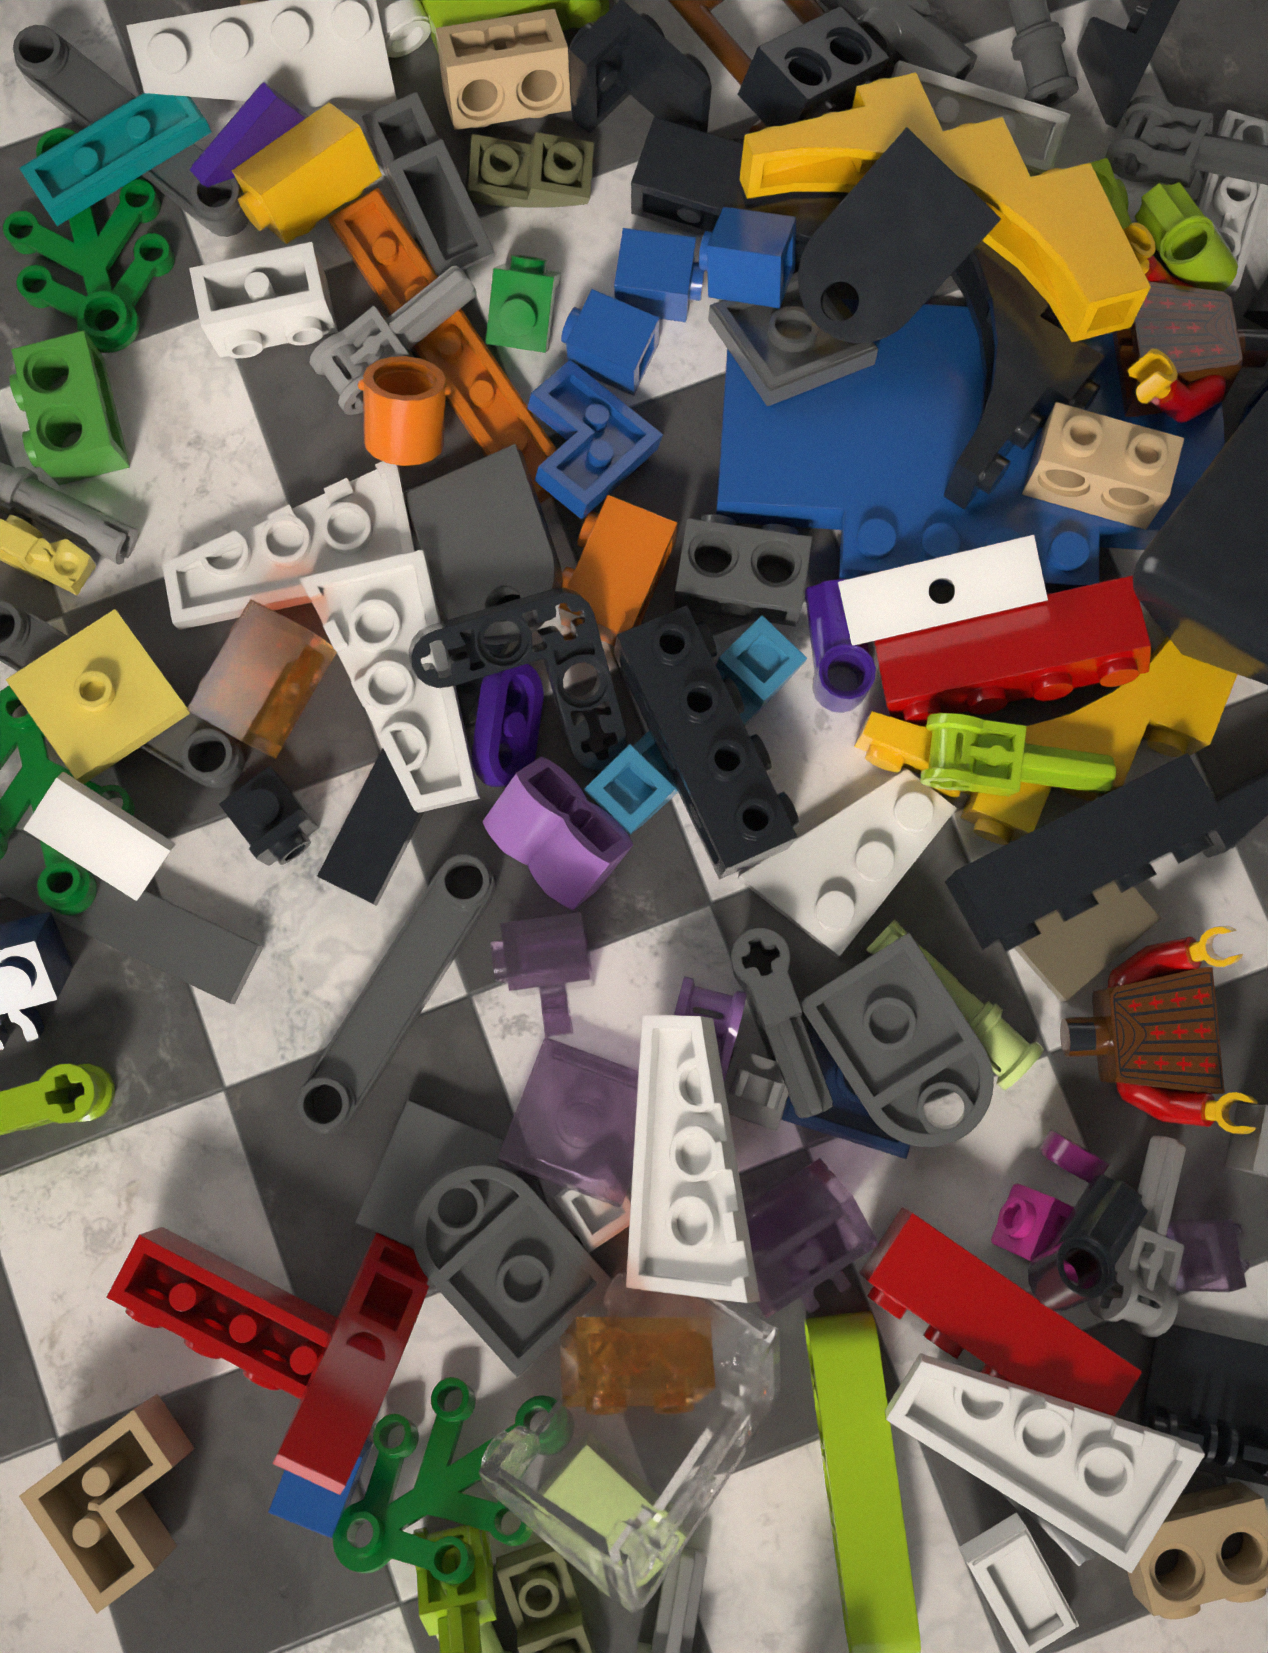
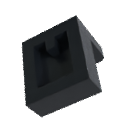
[219,766,319,866]

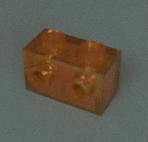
[187,599,337,759]
[560,1317,716,1415]

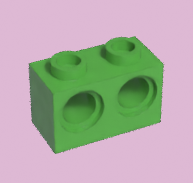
[9,331,130,486]

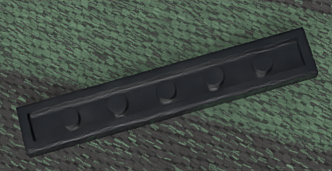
[317,594,521,906]

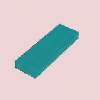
[19,93,212,226]

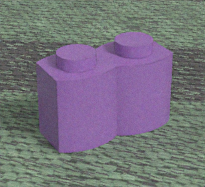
[482,757,633,910]

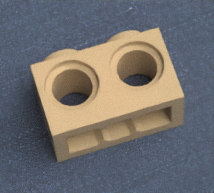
[435,9,571,130]
[1022,402,1184,530]
[1127,1481,1268,1619]

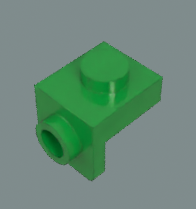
[486,255,561,353]

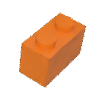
[558,495,677,646]

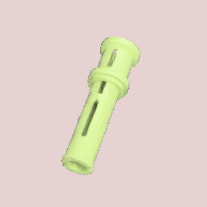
[866,919,1044,1090]

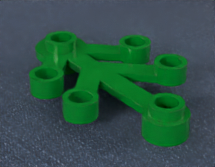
[3,128,175,353]
[0,686,135,915]
[333,1377,573,1585]

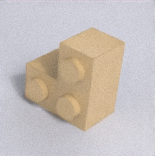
[19,1394,195,1614]

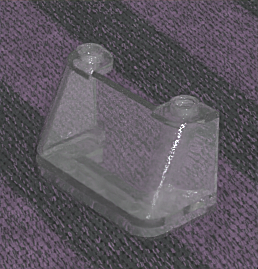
[479,1271,781,1614]

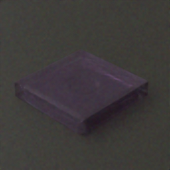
[498,1037,639,1208]

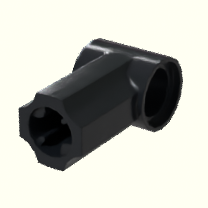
[1028,1174,1148,1311]

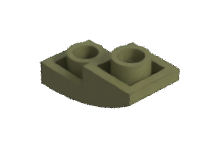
[466,132,594,208]
[496,1540,596,1653]

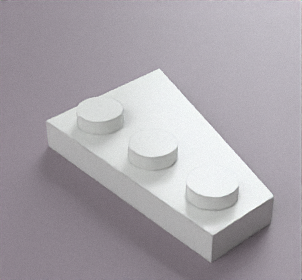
[738,769,957,958]

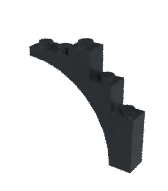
[944,241,1104,510]

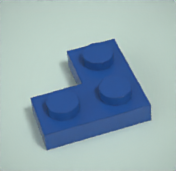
[527,360,663,519]

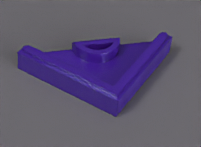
[189,82,309,187]

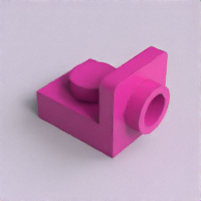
[991,1183,1078,1283]

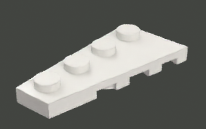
[126,0,397,111]
[162,461,416,630]
[299,550,480,813]
[626,1014,760,1303]
[885,1353,1205,1574]

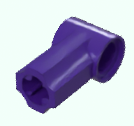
[805,579,876,713]

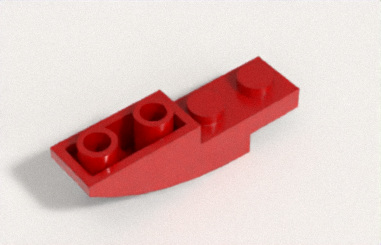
[272,1233,429,1495]

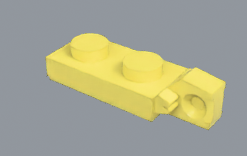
[0,515,96,595]

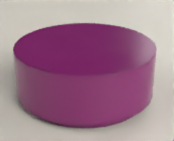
[1039,1129,1110,1183]

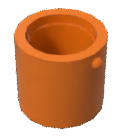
[357,356,451,466]

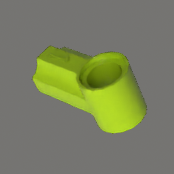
[1134,182,1238,292]

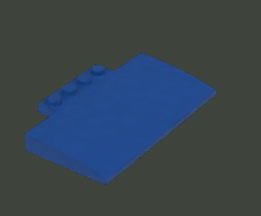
[716,299,1225,593]

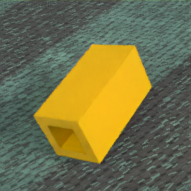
[232,102,382,244]

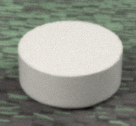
[379,0,431,58]

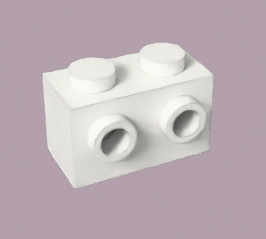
[189,242,338,358]

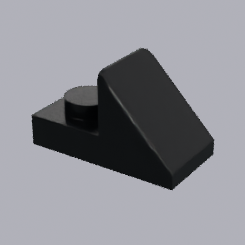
[1077,0,1180,129]

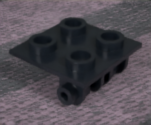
[1140,1324,1268,1486]

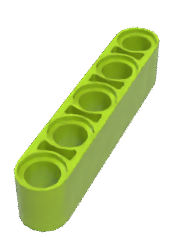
[804,1310,921,1653]

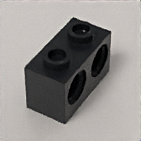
[737,6,889,127]

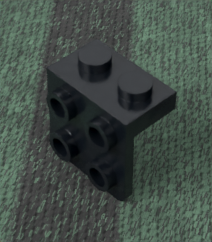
[569,0,712,134]

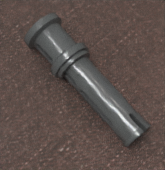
[1008,0,1079,107]

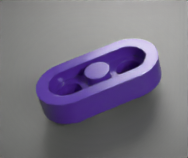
[472,664,544,787]

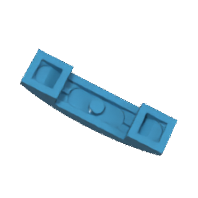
[585,616,807,835]

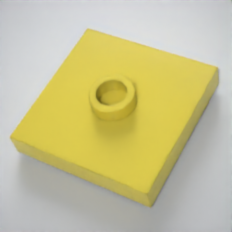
[5,609,190,785]

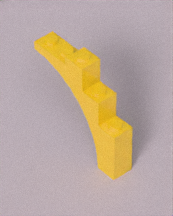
[739,72,1151,343]
[854,635,1238,845]

